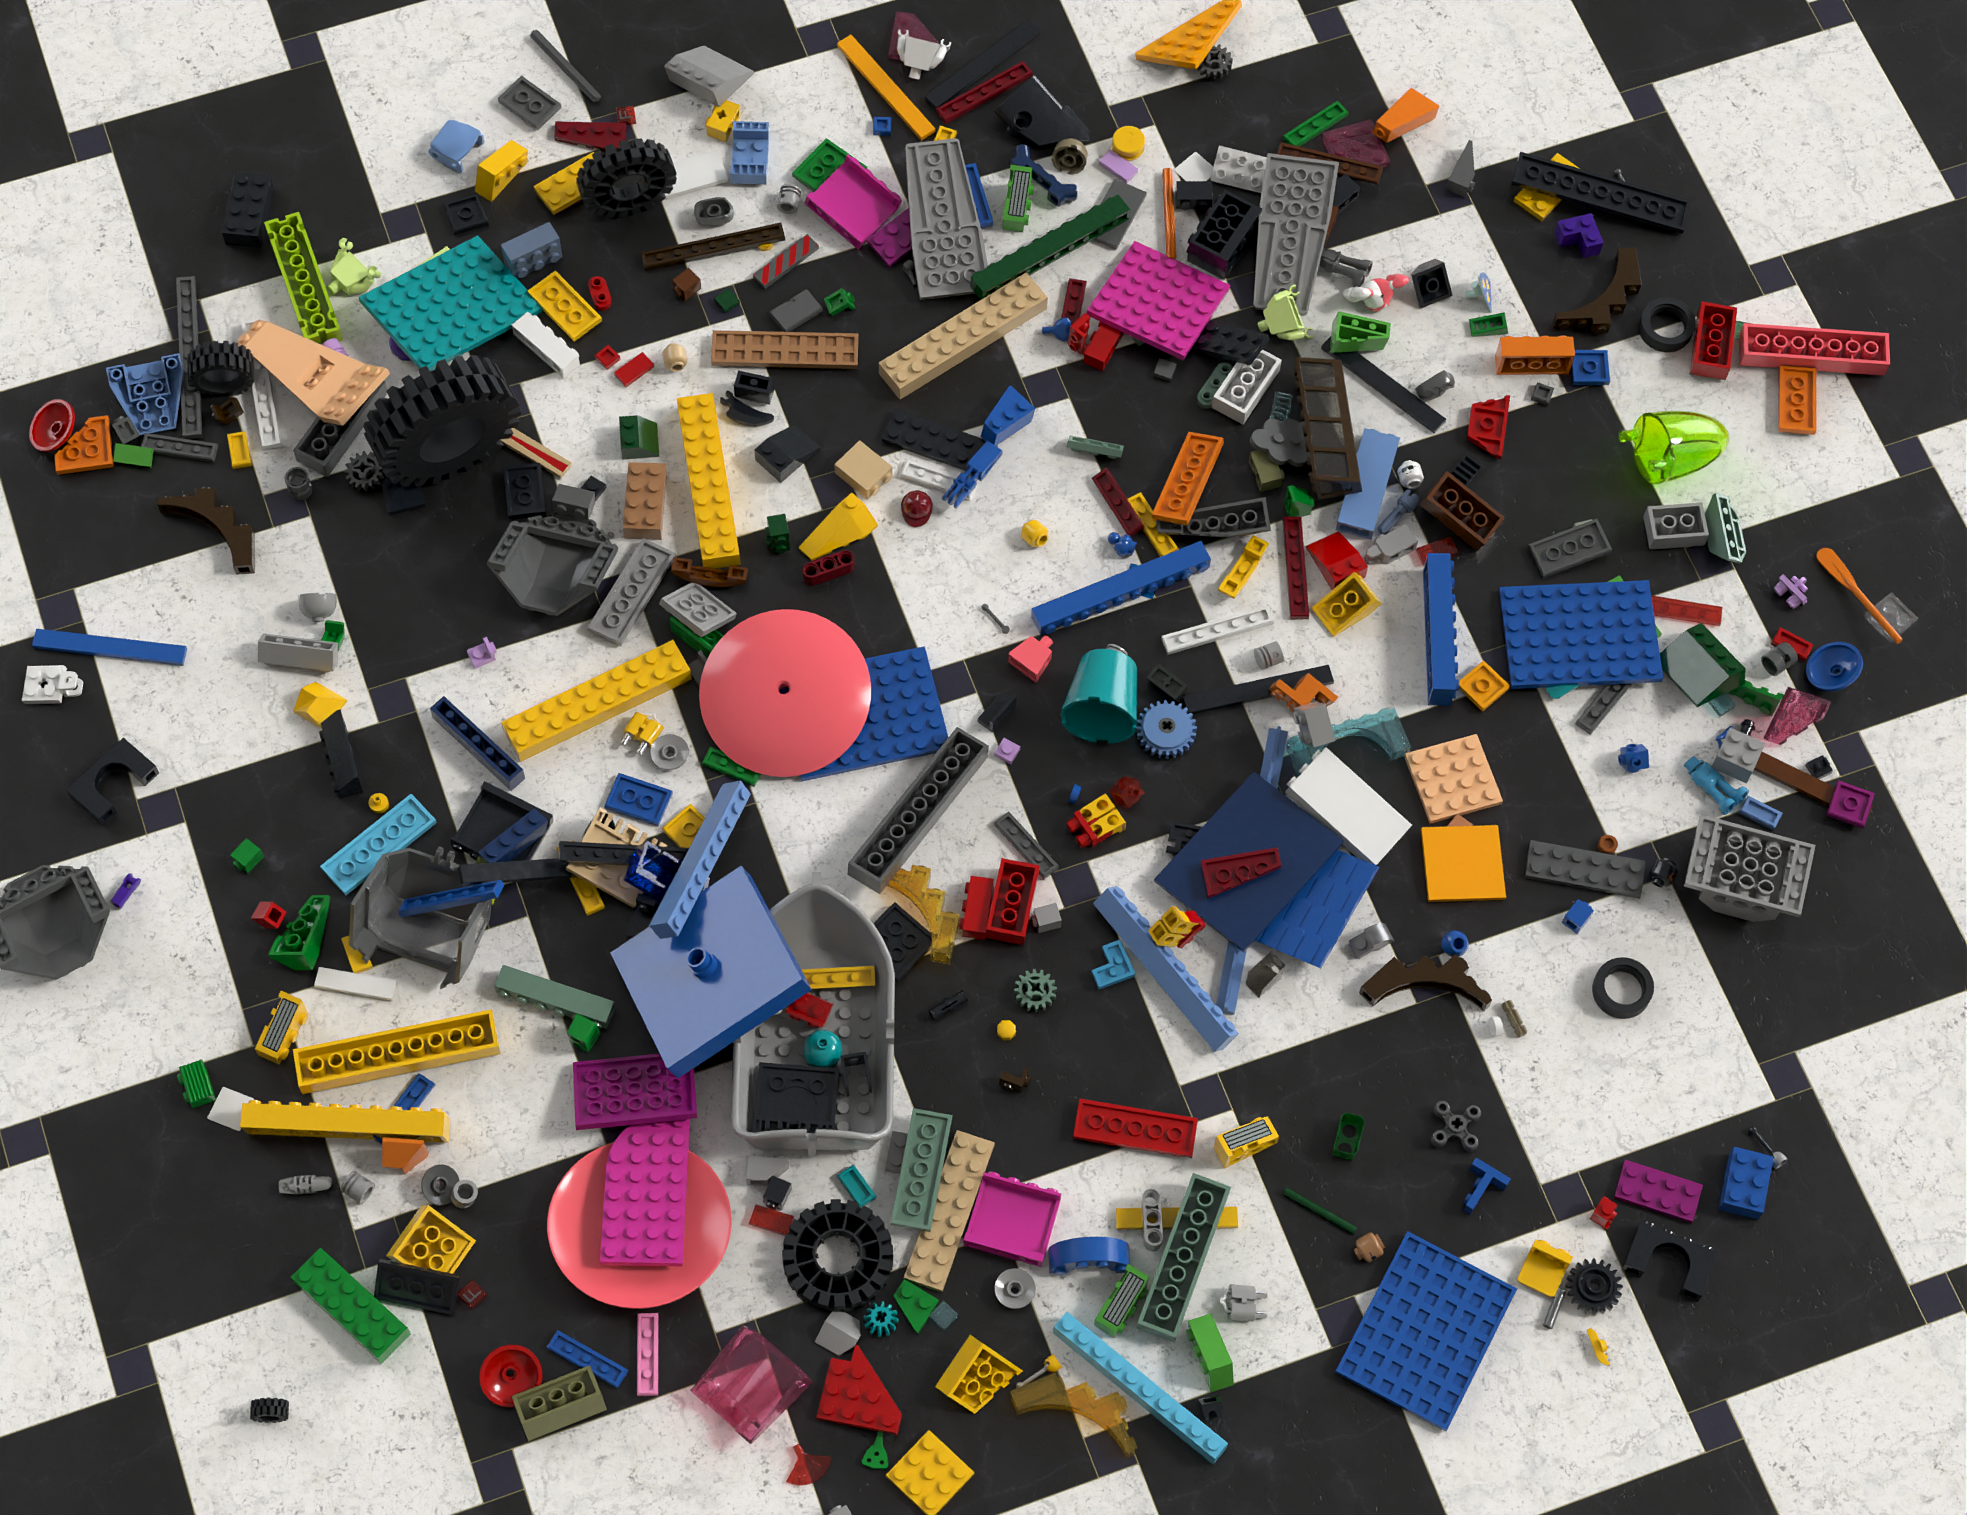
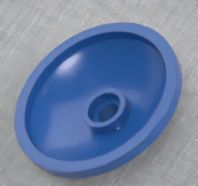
[1806,642,1863,691]

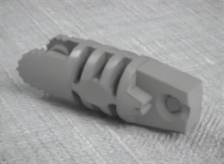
[279,1175,333,1194]

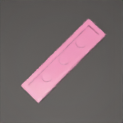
[637,1313,659,1396]

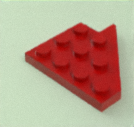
[816,1345,902,1435]

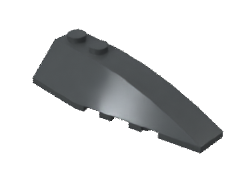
[1156,497,1271,537]

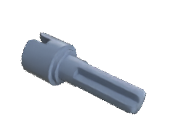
[1377,490,1421,535]

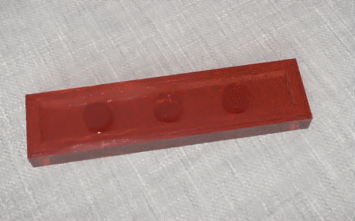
[1651,595,1723,626]

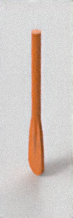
[1816,548,1903,644]

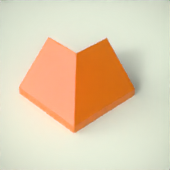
[382,1137,428,1174]

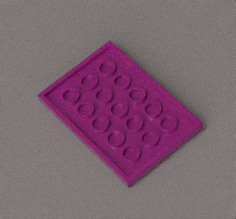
[573,1054,698,1130]

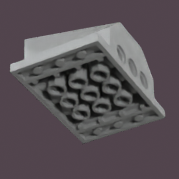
[1684,814,1816,922]

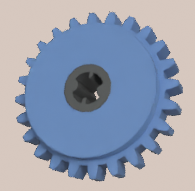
[1136,700,1197,759]

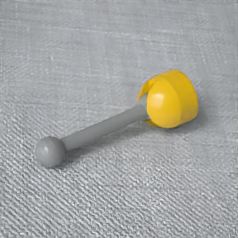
[1016,1354,1062,1390]

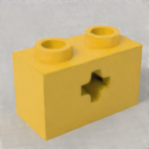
[705,100,741,142]

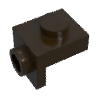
[210,396,244,425]
[999,1068,1031,1093]

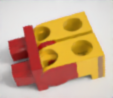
[1067,793,1126,848]
[1148,906,1206,949]

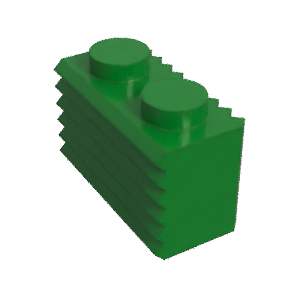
[177,1059,216,1108]

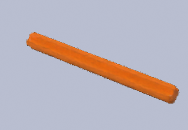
[1162,168,1176,260]

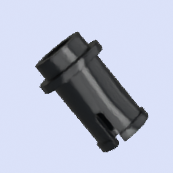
[1740,719,1756,736]

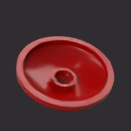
[29,399,75,452]
[479,1345,542,1407]

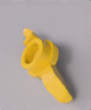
[1587,1328,1610,1365]

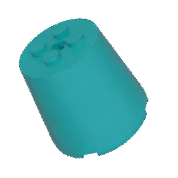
[1060,649,1137,744]

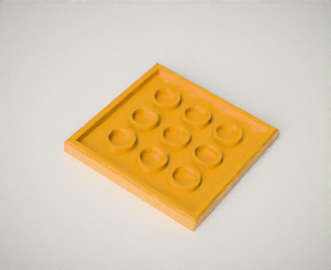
[1421,825,1506,902]

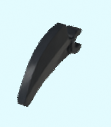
[720,391,774,426]

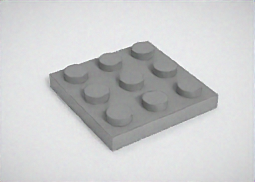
[659,583,737,637]

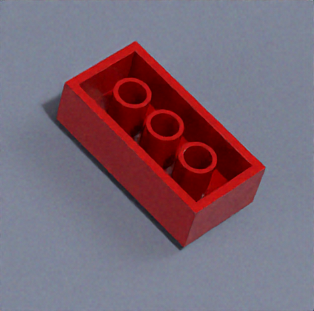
[1690,302,1737,380]
[986,858,1040,945]

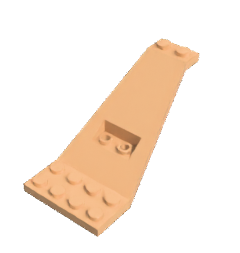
[237,320,390,426]

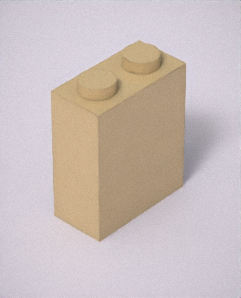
[835,440,893,500]

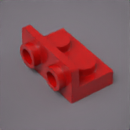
[1067,313,1090,355]
[785,993,834,1029]

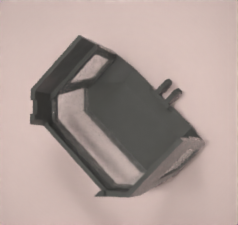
[349,846,492,989]

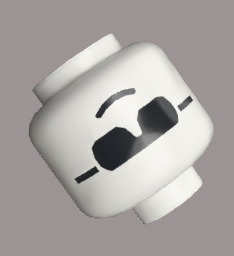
[1397,460,1424,489]

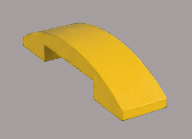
[1218,535,1269,599]

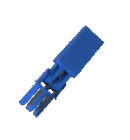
[941,440,1003,509]

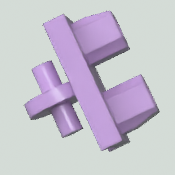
[1774,574,1808,609]

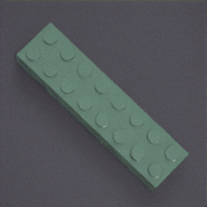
[1136,1173,1231,1343]

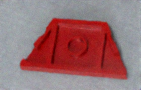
[1467,395,1510,460]

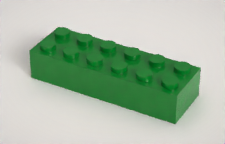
[291,1247,411,1364]

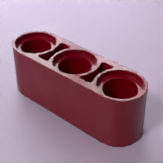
[802,550,855,586]

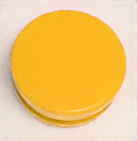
[1112,126,1145,161]

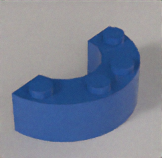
[1048,1236,1130,1276]

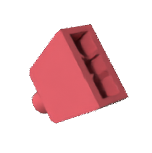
[1008,636,1053,683]

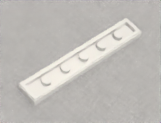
[1161,605,1274,655]

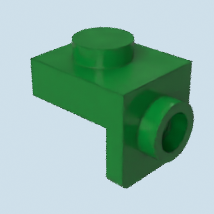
[321,620,345,651]

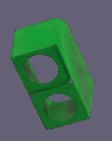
[567,1014,601,1053]
[1333,1113,1365,1161]

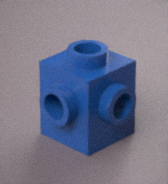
[1618,744,1649,773]

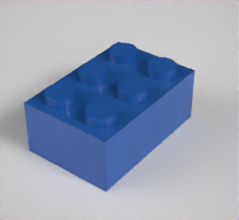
[1718,1147,1774,1220]

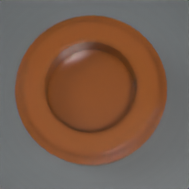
[1598,835,1618,854]

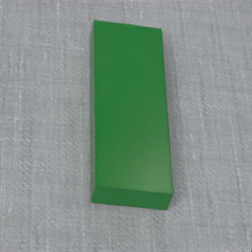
[702,747,761,787]

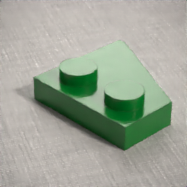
[893,1279,939,1335]

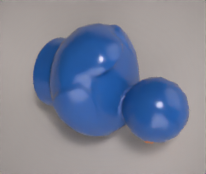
[1107,532,1137,557]

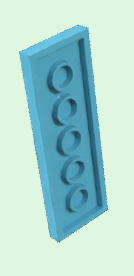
[320,794,437,896]

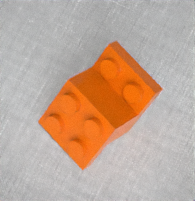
[1269,673,1338,712]

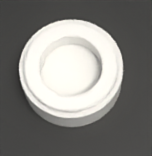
[1489,1016,1503,1037]

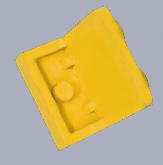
[1517,1239,1573,1298]

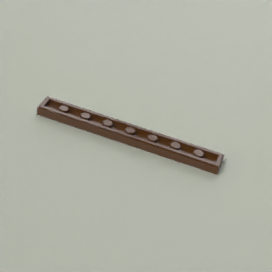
[1754,752,1873,818]

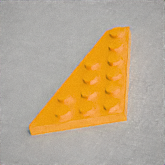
[1135,0,1242,69]

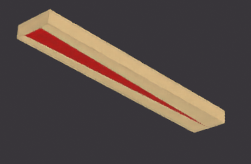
[501,428,572,479]

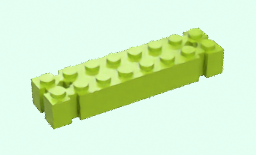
[264,212,343,345]

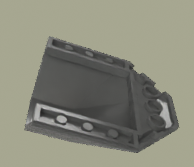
[487,512,618,616]
[0,865,110,980]

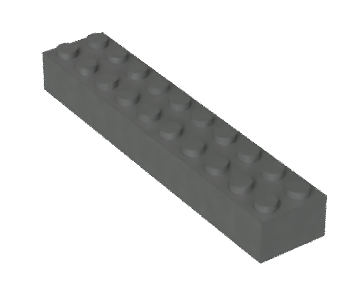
[847,727,989,894]

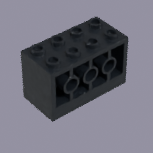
[1186,190,1262,280]

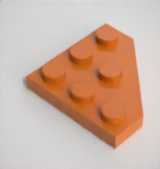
[55,415,114,475]

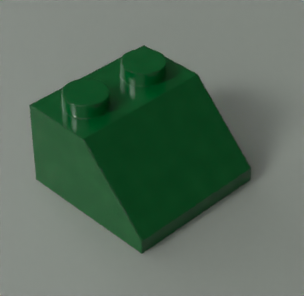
[619,415,659,460]

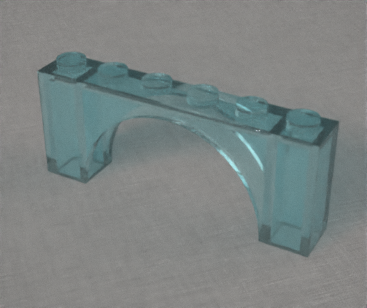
[1286,708,1411,777]

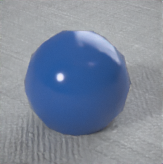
[1442,930,1469,957]

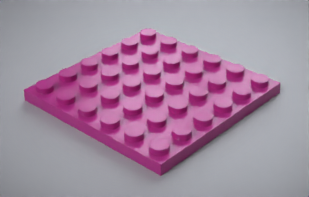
[1086,241,1231,360]

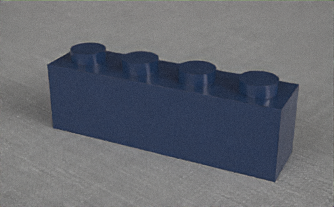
[476,808,548,864]

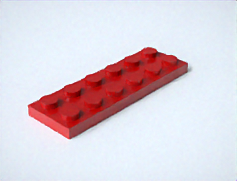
[1073,1099,1198,1159]

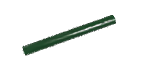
[1283,1187,1357,1235]

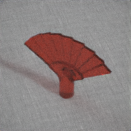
[786,1443,831,1485]

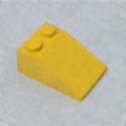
[1312,572,1382,637]

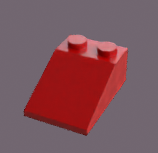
[1306,531,1368,590]

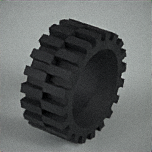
[187,341,254,397]

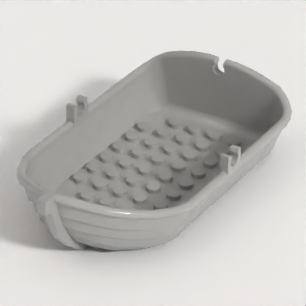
[731,872,895,1156]

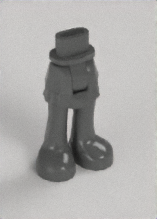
[1319,248,1373,287]

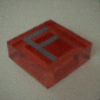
[616,106,636,125]
[458,1279,487,1309]

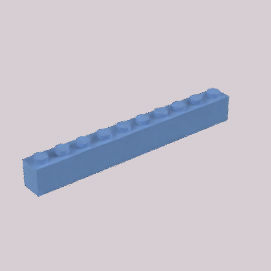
[649,781,751,939]
[1093,886,1239,1052]

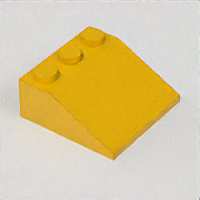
[386,1205,476,1274]

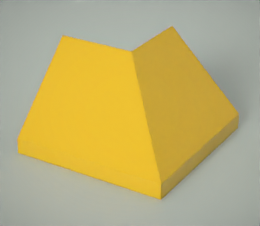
[293,681,347,729]

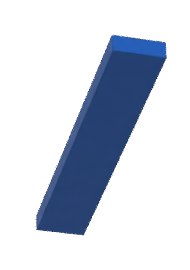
[398,880,504,917]

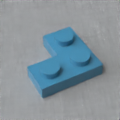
[1091,940,1135,990]

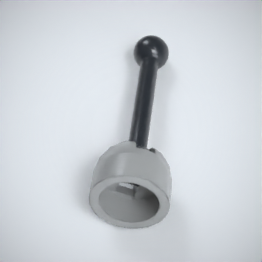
[1749,1127,1788,1169]

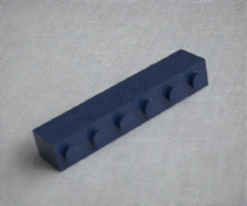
[430,696,525,791]

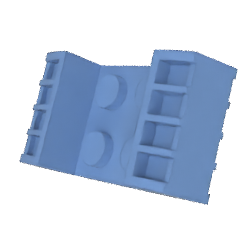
[730,121,769,185]

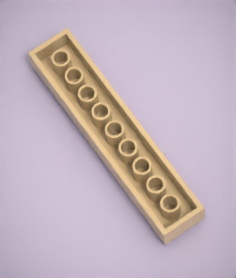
[879,272,1048,399]

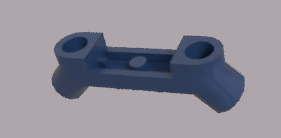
[1009,145,1078,207]

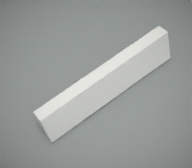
[901,459,977,501]
[314,967,397,1001]

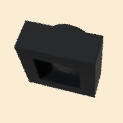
[580,475,607,501]

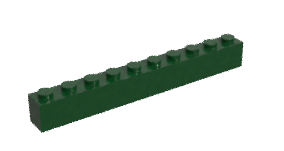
[970,195,1131,300]

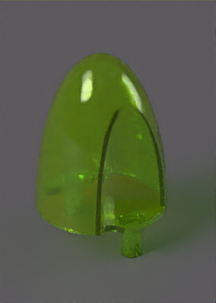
[1619,410,1730,484]

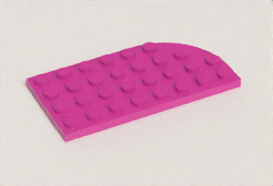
[600,1119,690,1267]

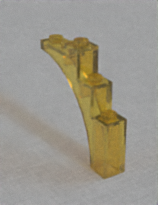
[887,865,960,964]
[1009,1372,1137,1459]

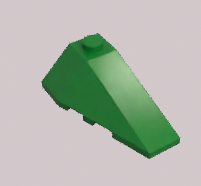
[268,895,331,970]

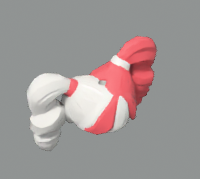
[1343,273,1409,312]

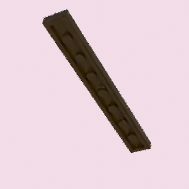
[641,222,786,271]

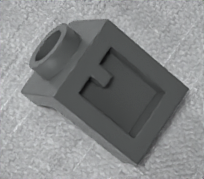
[111,416,140,444]

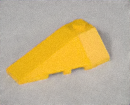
[798,493,878,561]

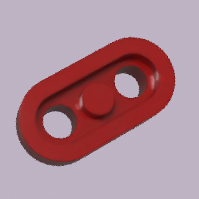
[588,276,612,310]

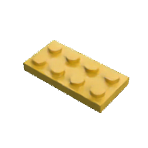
[533,152,594,215]
[1514,153,1578,221]
[527,270,602,342]

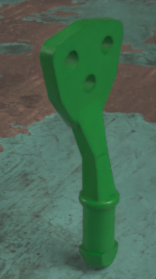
[862,1431,888,1469]

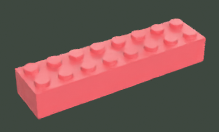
[1739,323,1890,376]

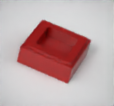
[594,345,621,370]

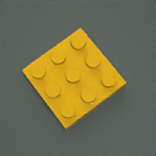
[886,1430,974,1515]

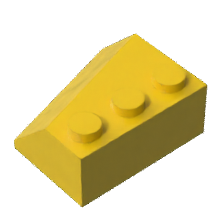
[935,1335,1023,1414]

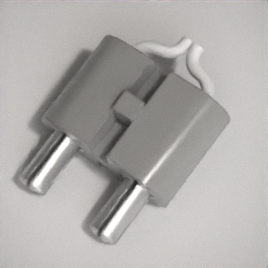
[1220,1284,1268,1322]

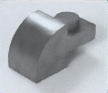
[1349,923,1394,959]

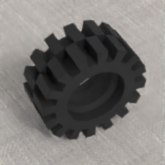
[250,1397,289,1423]

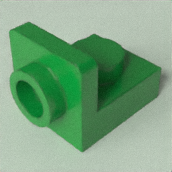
[824,288,855,316]

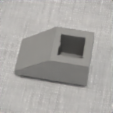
[746,1154,789,1186]

